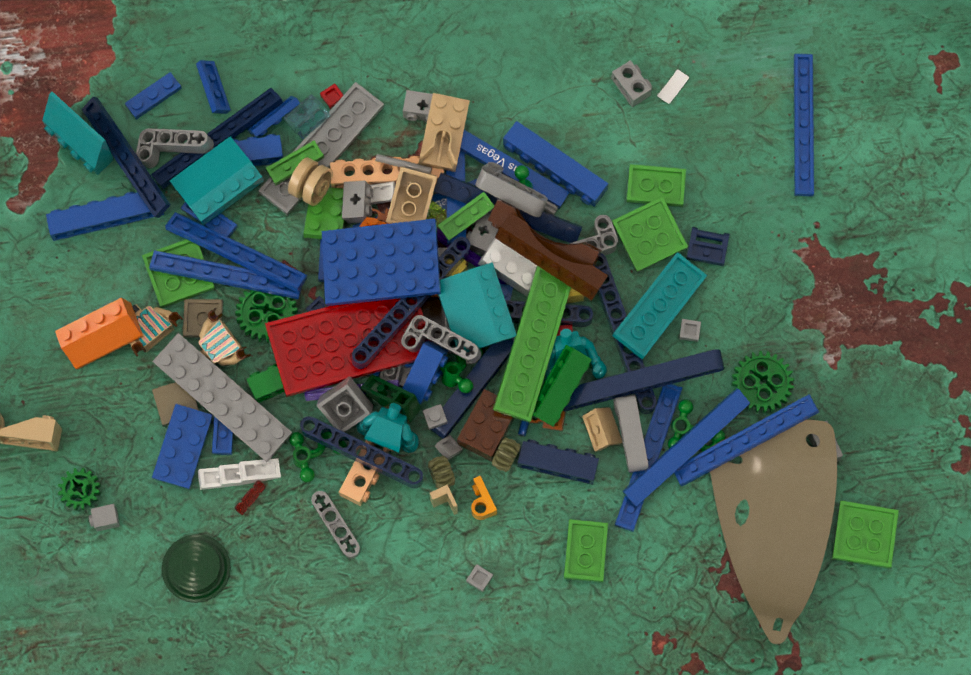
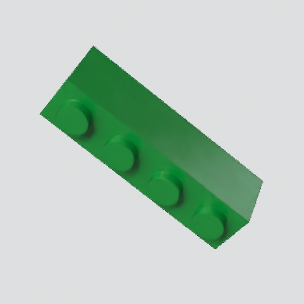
[533,345,592,427]
[247,364,284,403]

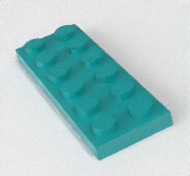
[612,252,707,359]

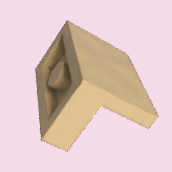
[582,408,623,452]
[430,485,458,515]

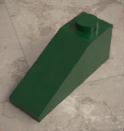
[360,374,422,423]

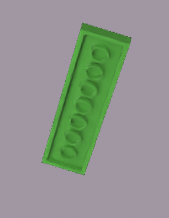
[493,266,571,422]

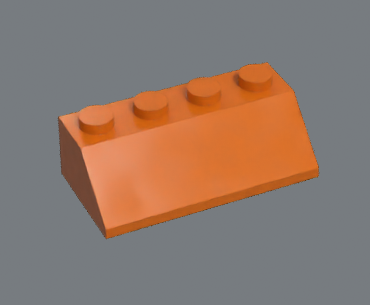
[55,298,143,369]

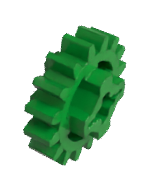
[58,468,101,511]

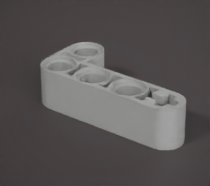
[136,128,214,169]
[475,162,548,217]
[569,215,618,255]
[401,315,481,362]
[614,395,648,473]

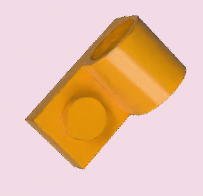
[471,476,497,520]

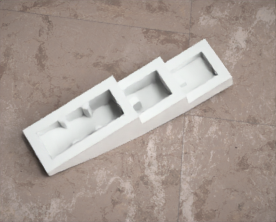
[198,458,281,490]

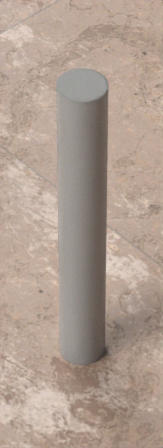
[375,154,432,174]

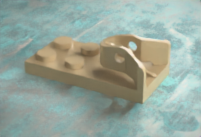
[418,93,470,172]

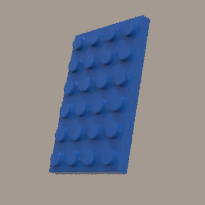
[322,219,441,306]

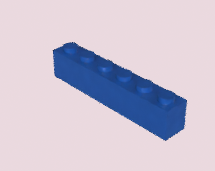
[503,121,608,207]
[46,192,164,241]

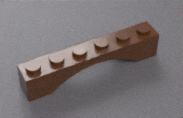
[488,199,602,266]
[495,213,608,301]

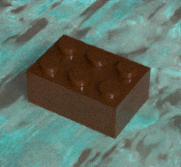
[457,389,515,462]

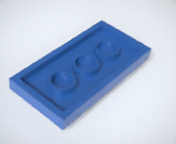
[152,404,213,489]

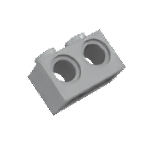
[611,60,652,107]

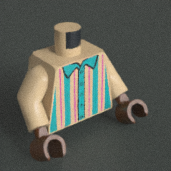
[129,304,183,357]
[198,308,251,366]

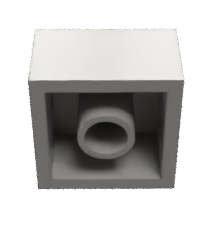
[317,376,373,432]

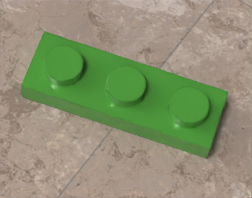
[266,140,324,186]
[438,192,494,241]

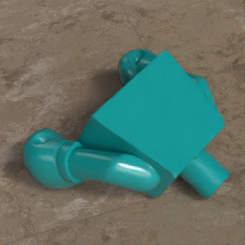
[544,329,607,382]
[356,403,419,453]

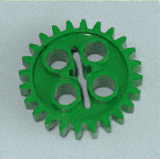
[235,290,298,343]
[731,351,794,413]

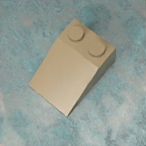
[386,166,438,223]
[0,415,62,451]

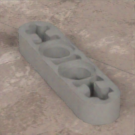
[311,491,360,559]

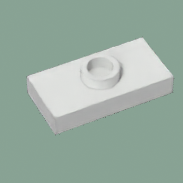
[370,181,396,205]

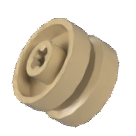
[288,157,333,206]

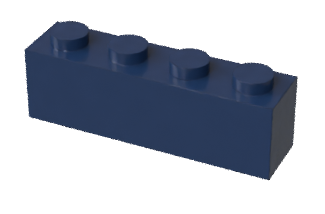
[517,439,599,485]

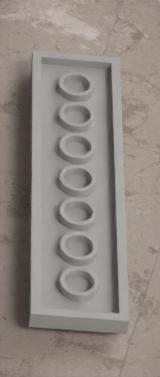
[258,82,384,216]
[152,333,293,462]

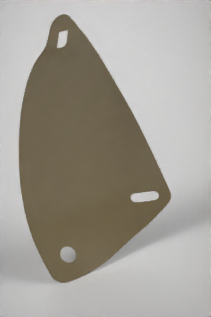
[710,420,837,644]

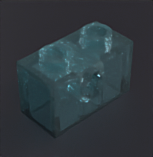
[283,94,331,140]

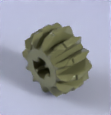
[492,437,520,472]
[428,456,455,489]

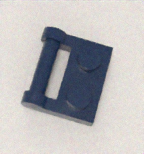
[686,227,730,266]

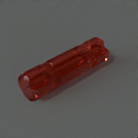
[235,480,266,515]

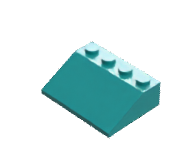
[42,92,114,175]
[170,136,264,226]
[438,262,516,353]

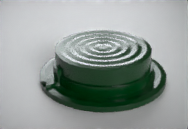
[162,534,231,603]

